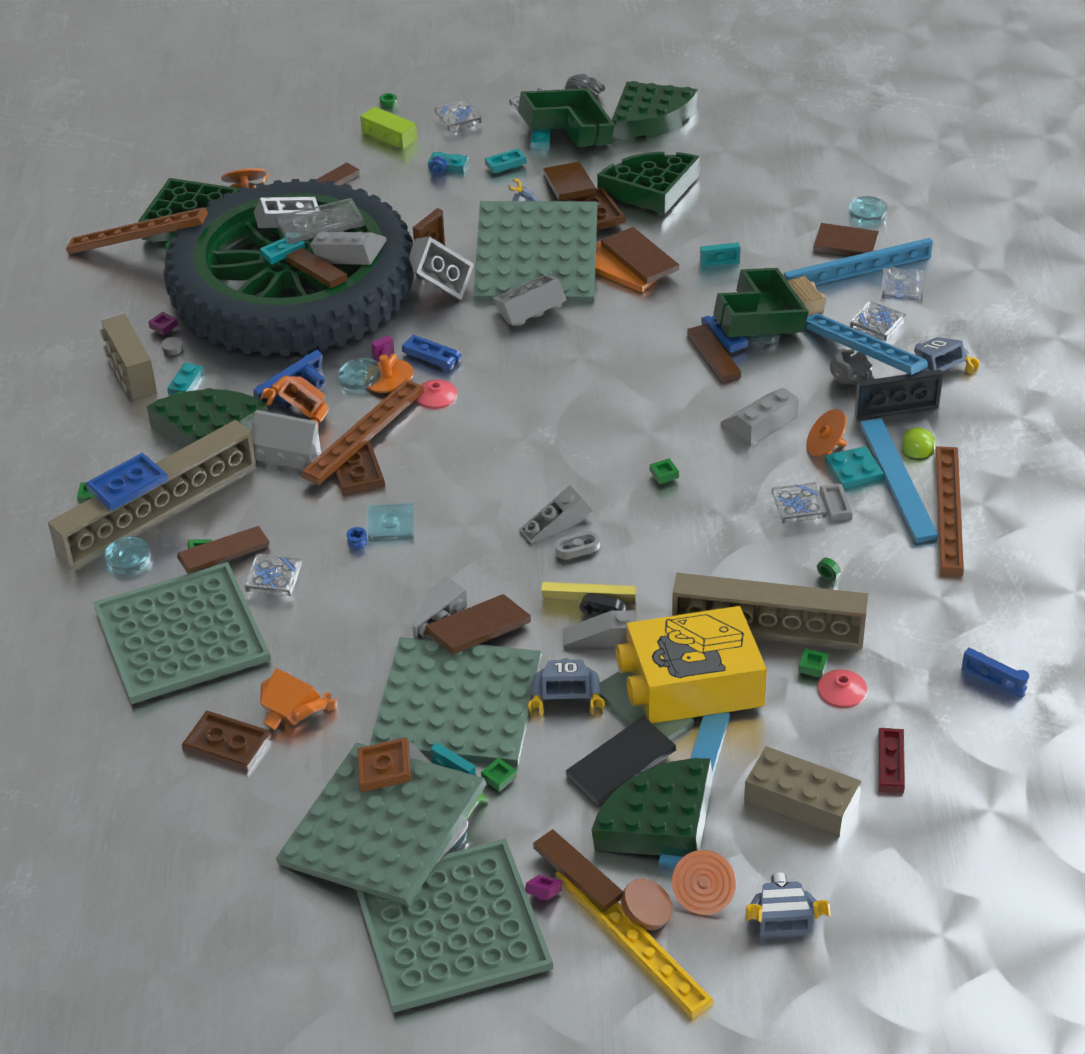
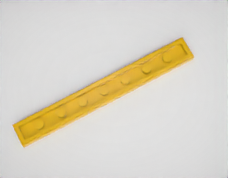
[555,871,714,1020]

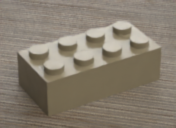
[100,314,157,400]
[744,746,862,837]

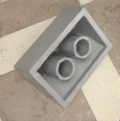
[311,231,387,265]
[409,236,474,300]
[493,274,567,326]
[721,388,799,446]
[251,410,321,470]

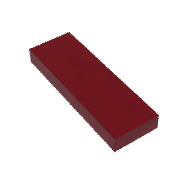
[878,728,905,793]

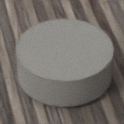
[162,337,183,356]

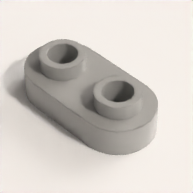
[555,531,600,559]

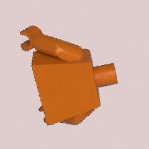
[260,376,328,429]
[260,668,337,731]

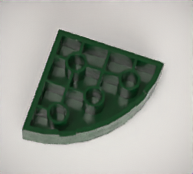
[612,81,698,140]
[597,152,700,214]
[138,178,240,242]
[147,388,269,449]
[591,758,713,857]

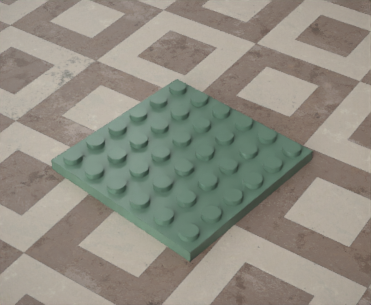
[473,201,597,301]
[93,562,271,704]
[369,637,541,767]
[276,742,487,906]
[355,838,553,1013]

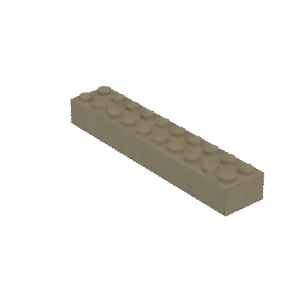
[48,420,256,569]

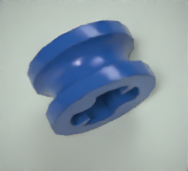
[429,156,448,175]
[346,527,368,549]

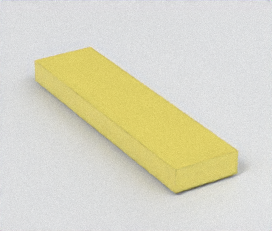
[541,582,637,603]

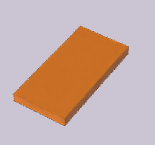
[595,241,656,293]

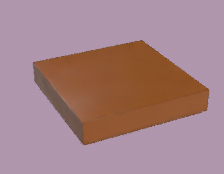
[357,737,412,792]

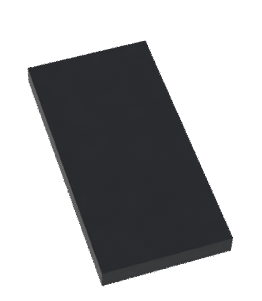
[854,369,943,419]
[566,716,676,806]

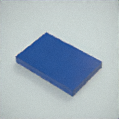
[85,453,169,511]

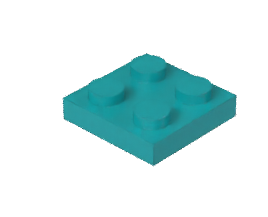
[825,446,884,489]

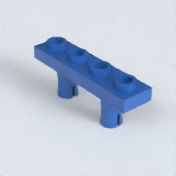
[253,350,325,409]

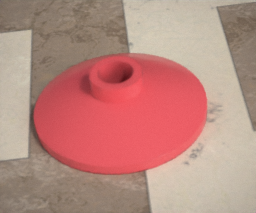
[416,379,457,408]
[818,669,867,708]

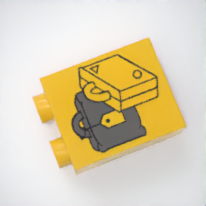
[616,606,767,724]

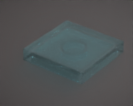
[368,503,414,542]

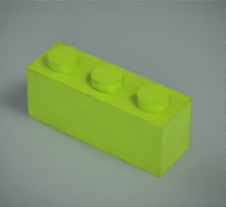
[360,106,417,149]

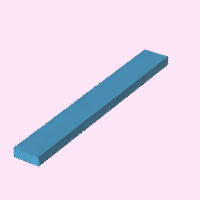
[784,238,933,285]
[805,313,928,375]
[860,418,938,544]
[659,712,730,870]

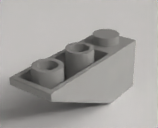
[519,485,593,544]
[413,577,467,639]

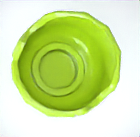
[902,427,935,459]

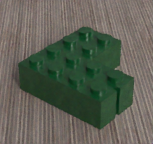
[518,88,615,147]
[713,268,809,338]

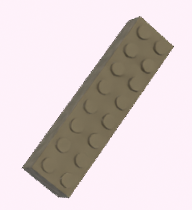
[672,573,869,648]

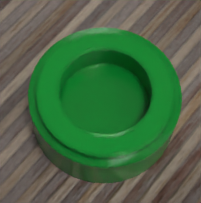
[379,93,397,108]
[817,557,841,581]

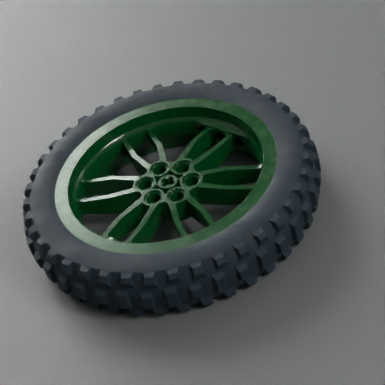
[164,179,414,357]

